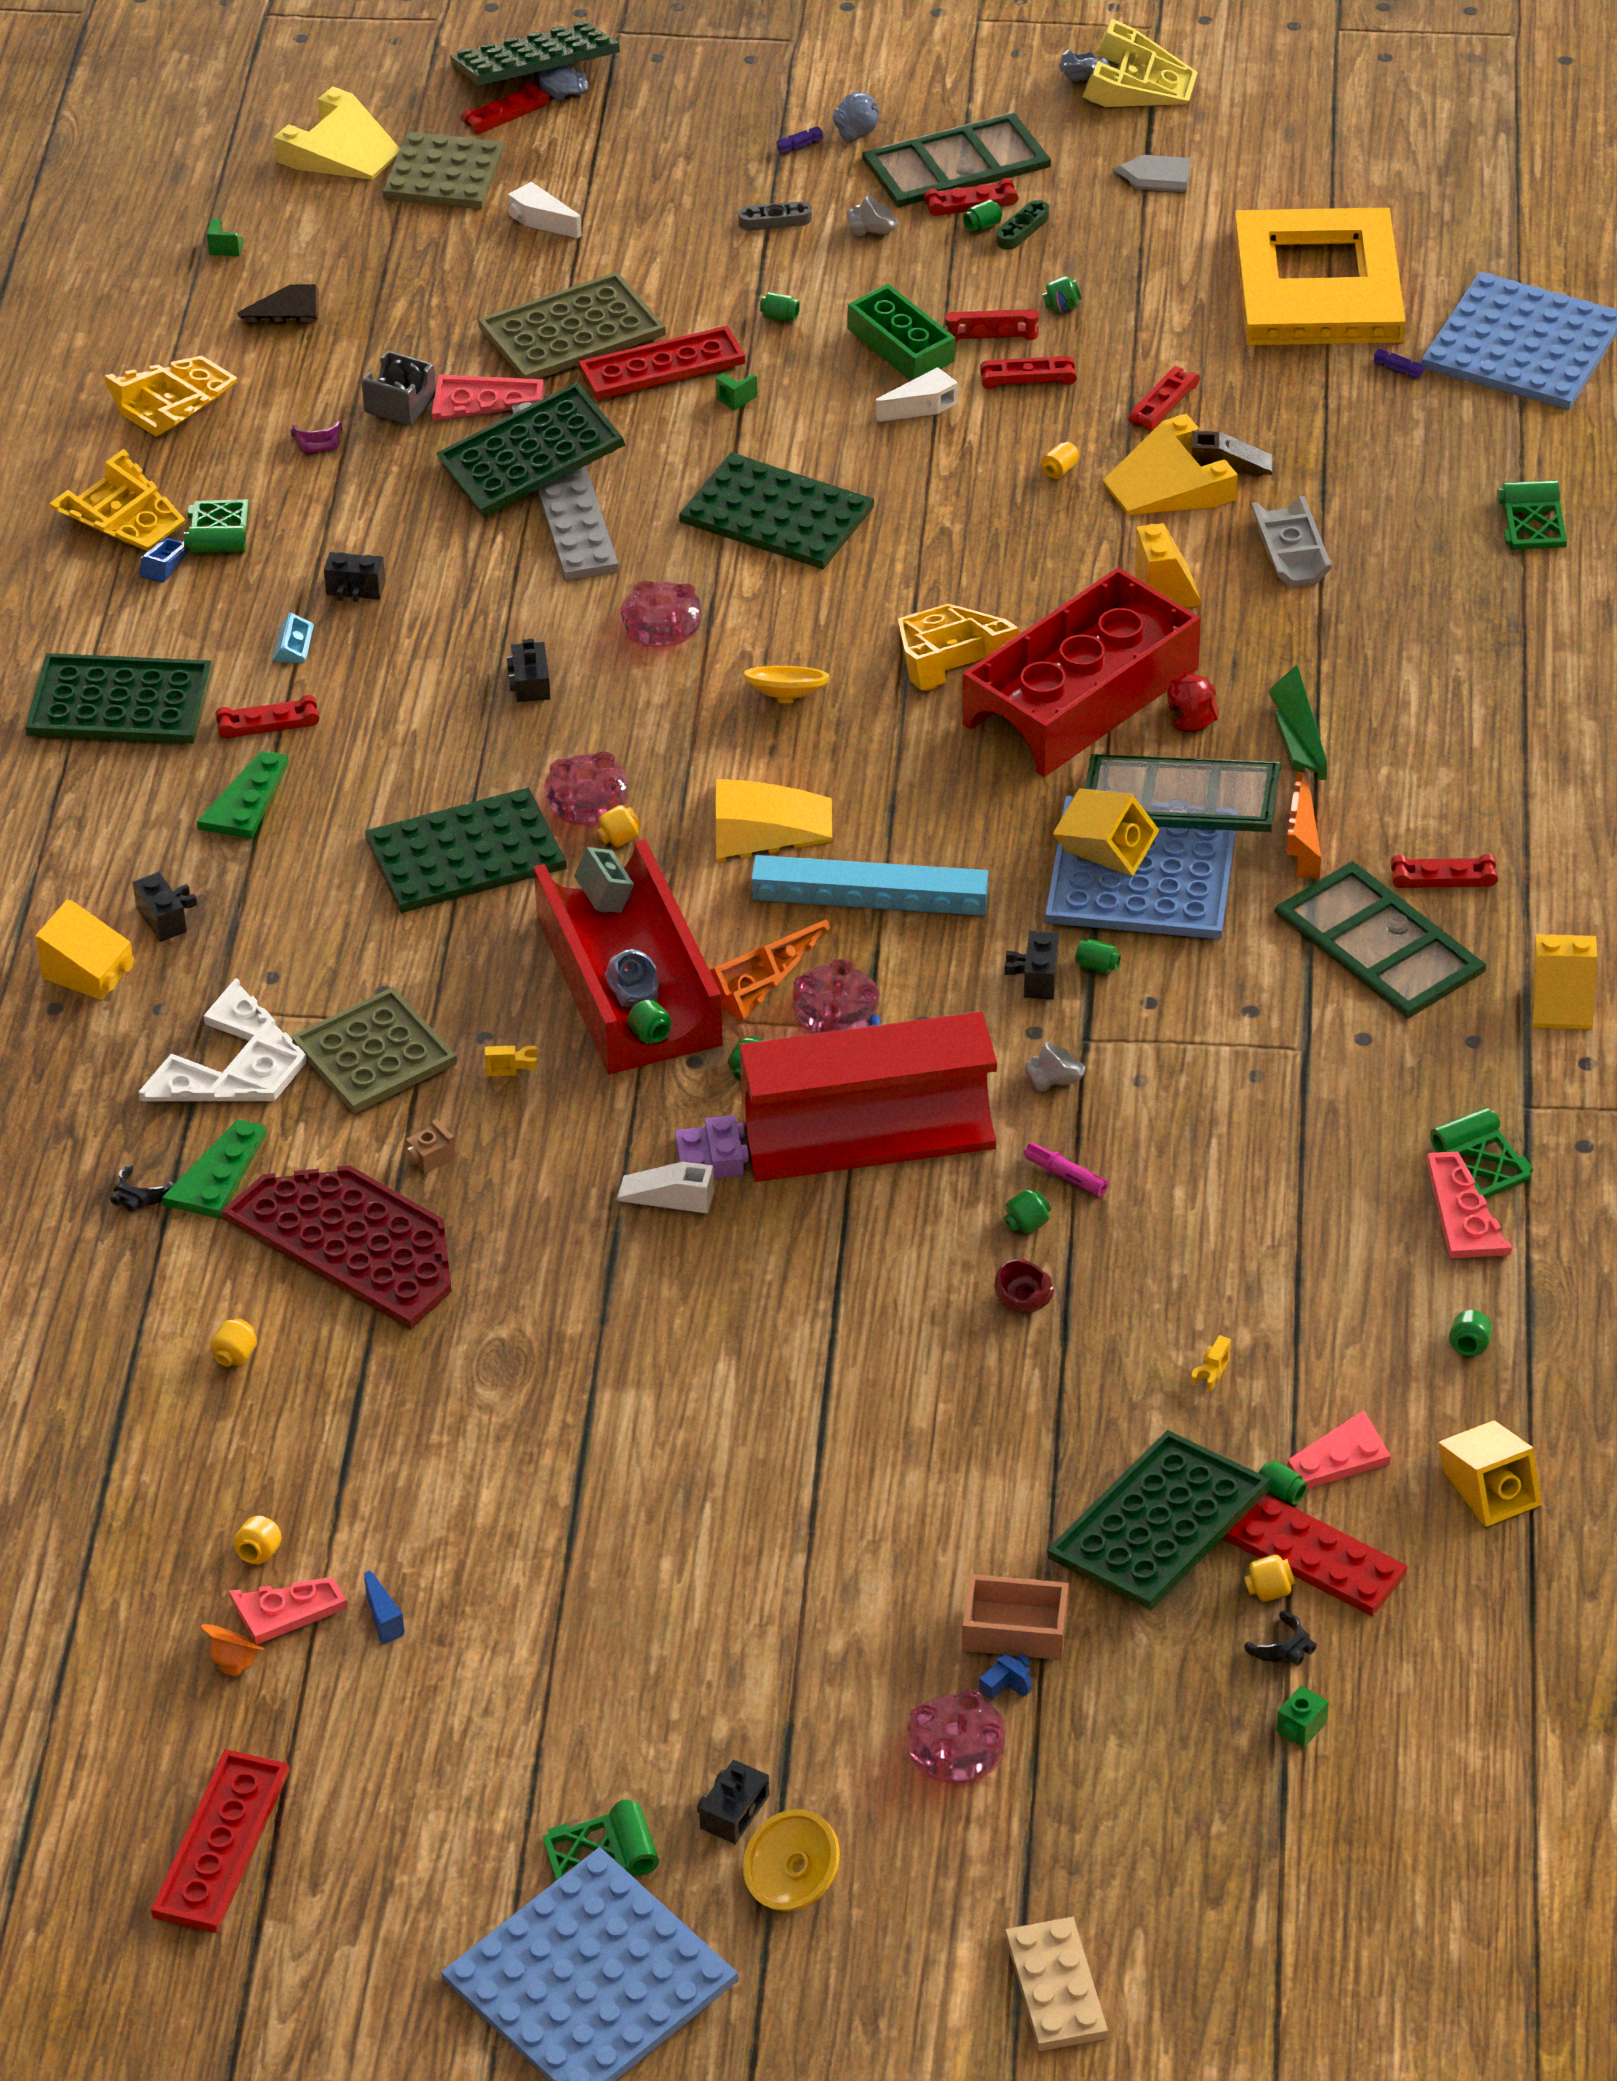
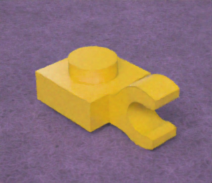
[485,1046,537,1076]
[1191,1335,1231,1391]

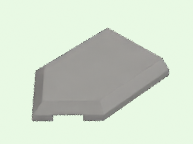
[1113,155,1191,193]

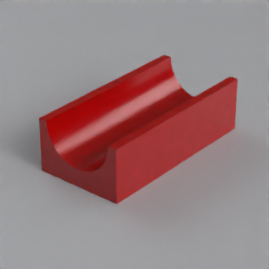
[962,567,1201,777]
[533,839,723,1075]
[740,1011,997,1182]

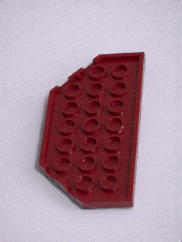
[221,1165,452,1329]

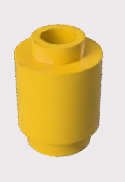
[1041,442,1079,479]

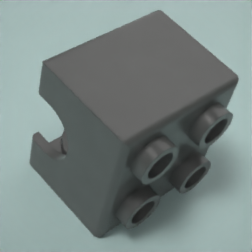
[362,351,436,426]

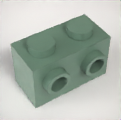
[574,847,634,913]

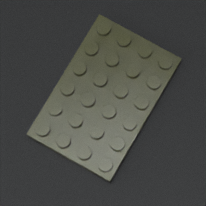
[478,271,666,379]

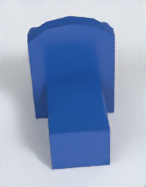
[979,1653,1032,1700]

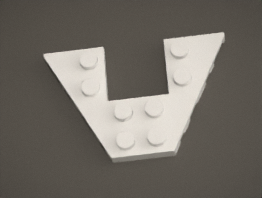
[139,978,307,1101]

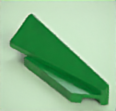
[1269,666,1327,780]

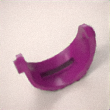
[290,420,343,453]

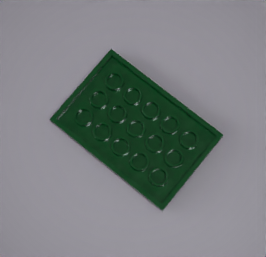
[450,21,620,85]
[436,382,625,517]
[679,452,874,570]
[25,653,212,744]
[365,787,567,913]
[1047,1430,1272,1610]

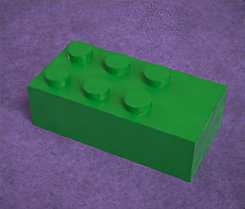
[847,284,955,381]

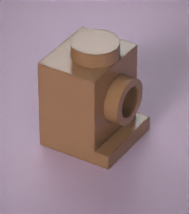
[405,1119,455,1174]

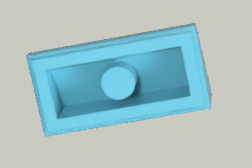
[272,612,314,663]

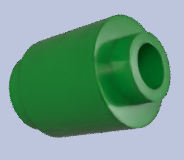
[962,200,1002,232]
[760,292,800,322]
[1075,939,1121,975]
[1259,1460,1308,1505]

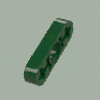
[996,200,1049,250]

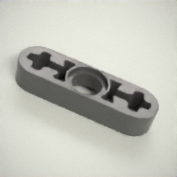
[738,201,812,230]

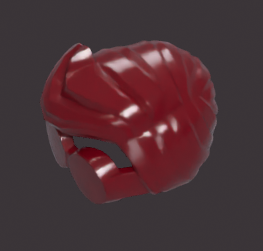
[994,1259,1054,1313]

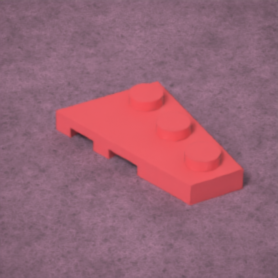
[1288,1410,1391,1489]
[229,1577,348,1645]

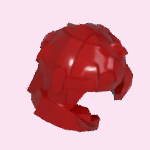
[1167,673,1218,732]

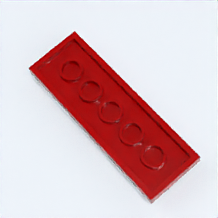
[579,325,746,400]
[1222,1494,1407,1616]
[151,1749,289,1934]

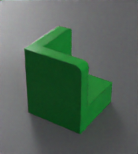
[207,219,243,256]
[716,373,758,410]

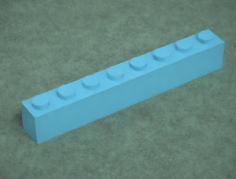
[751,855,989,916]

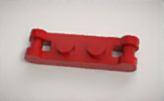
[461,82,549,134]
[924,178,1019,216]
[945,309,1039,342]
[980,356,1077,389]
[1128,366,1200,431]
[215,695,320,738]
[1390,854,1498,888]

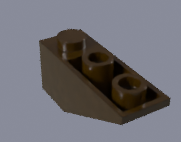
[238,284,319,324]
[1191,431,1273,475]

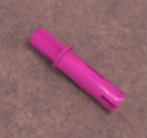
[1024,1142,1109,1198]

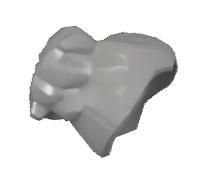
[846,195,898,237]
[1024,1042,1085,1092]

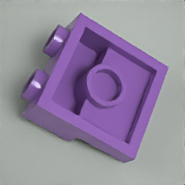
[675,1115,749,1179]

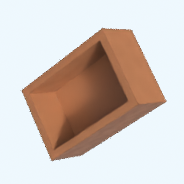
[962,1574,1069,1660]

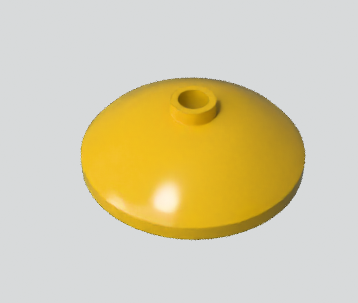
[744,666,829,703]
[743,1809,840,1912]

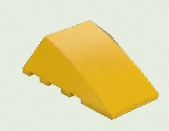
[104,356,237,437]
[49,449,185,551]
[716,779,832,863]

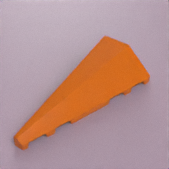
[1286,772,1321,879]
[709,919,830,1020]

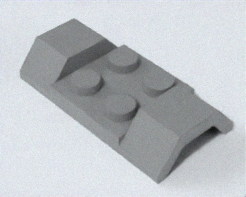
[1251,496,1331,587]

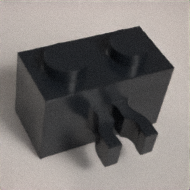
[324,552,386,602]
[506,639,551,702]
[133,872,197,942]
[1004,931,1059,1000]
[697,1759,770,1844]

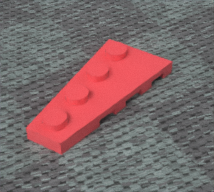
[432,375,544,421]
[1426,1152,1512,1259]

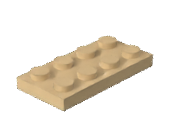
[1005,1917,1108,2052]

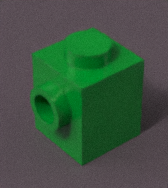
[1276,1685,1329,1748]

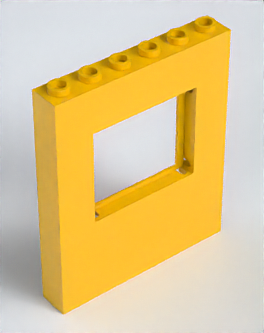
[1234,208,1406,345]

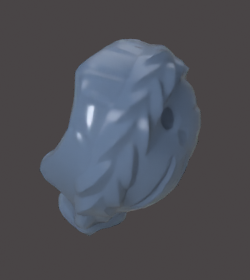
[1058,50,1109,82]
[539,64,588,100]
[832,92,879,143]
[605,949,659,1008]

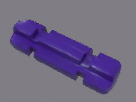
[776,126,823,154]
[1373,349,1424,379]

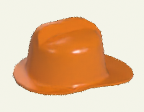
[200,1624,264,1677]

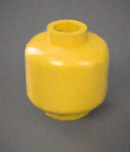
[596,805,641,848]
[210,1319,257,1367]
[233,1516,282,1565]
[1244,1555,1296,1602]

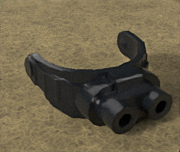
[110,1164,174,1212]
[1244,1610,1317,1666]

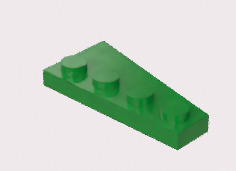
[197,751,289,839]
[162,1119,267,1219]

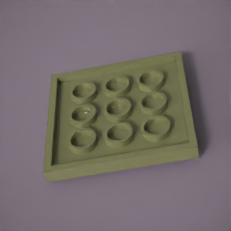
[383,132,505,209]
[291,987,457,1114]

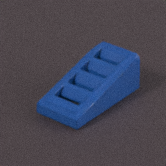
[140,537,190,582]
[364,1570,405,1644]

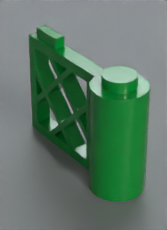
[1497,480,1567,550]
[184,499,249,554]
[1430,1107,1533,1199]
[542,1800,659,1880]

